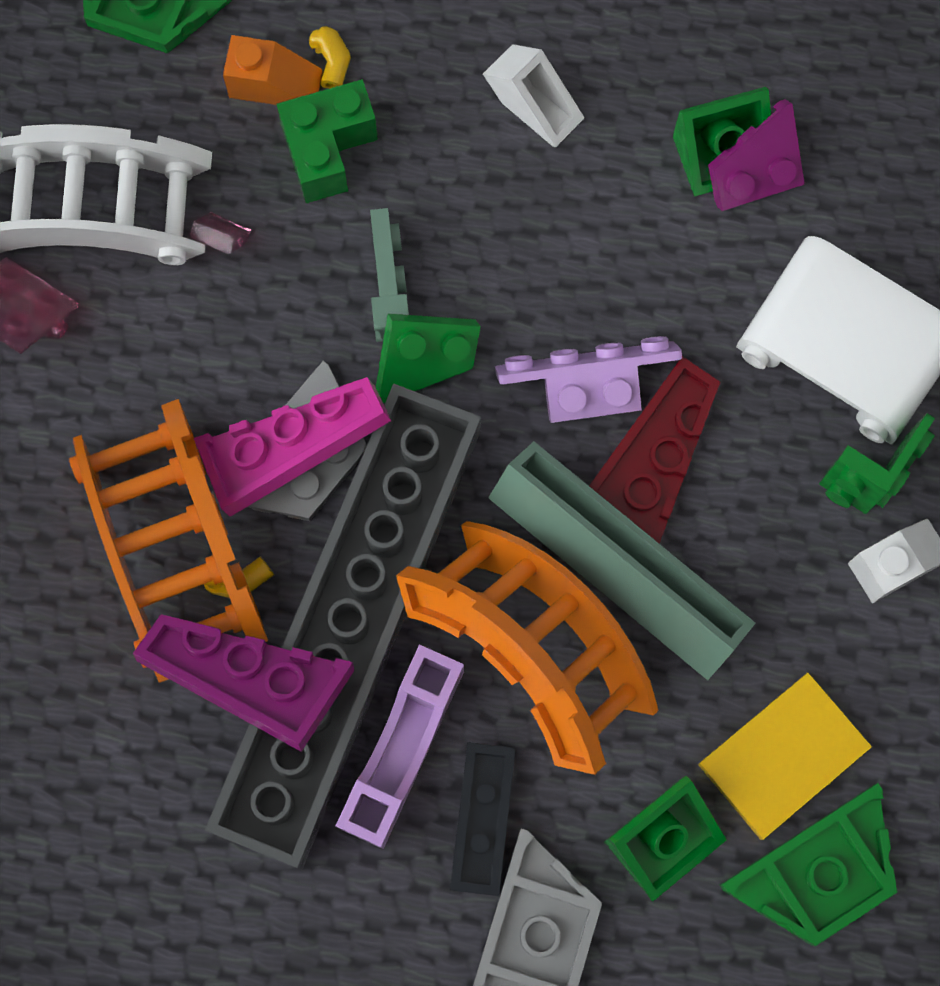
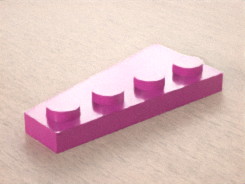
[194,377,391,517]

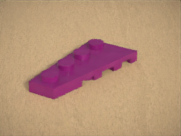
[133,614,355,752]

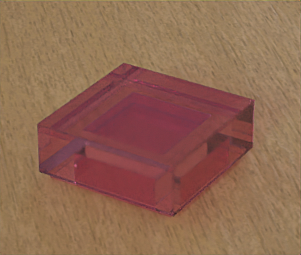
[190,212,251,254]

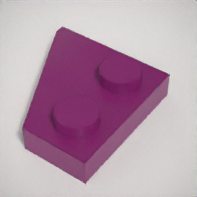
[708,99,805,211]

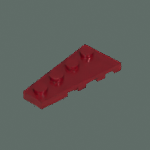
[589,356,720,544]

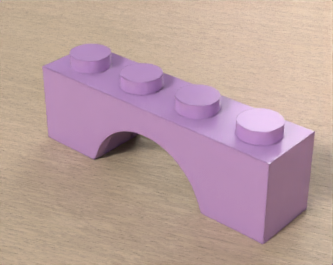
[336,644,464,849]

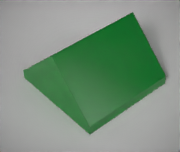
[673,87,772,196]
[604,776,727,902]

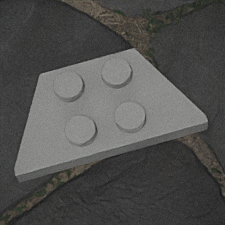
[211,361,367,521]
[473,828,602,986]

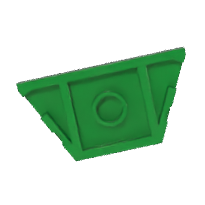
[83,0,232,54]
[719,783,897,946]

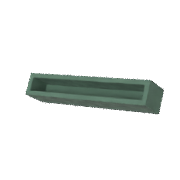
[488,441,756,680]

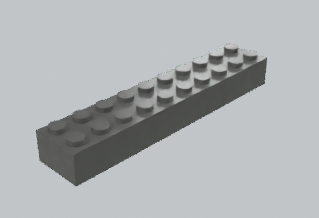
[204,384,481,870]

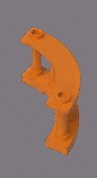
[69,399,268,683]
[396,521,659,775]

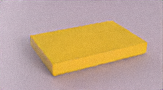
[698,673,872,840]

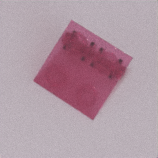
[0,257,79,354]

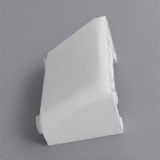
[736,236,940,445]

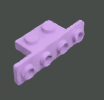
[495,336,682,423]

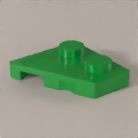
[376,313,481,403]

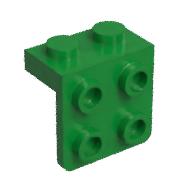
[819,413,935,514]

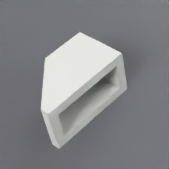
[483,45,584,148]
[848,519,940,604]

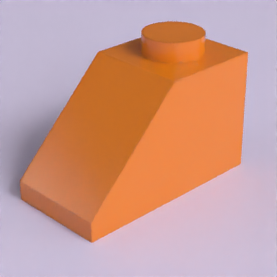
[223,35,323,105]

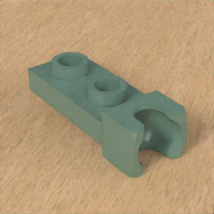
[370,208,409,342]

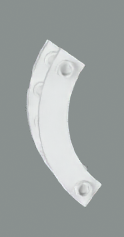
[0,124,212,265]

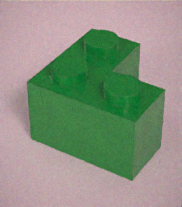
[276,79,378,203]

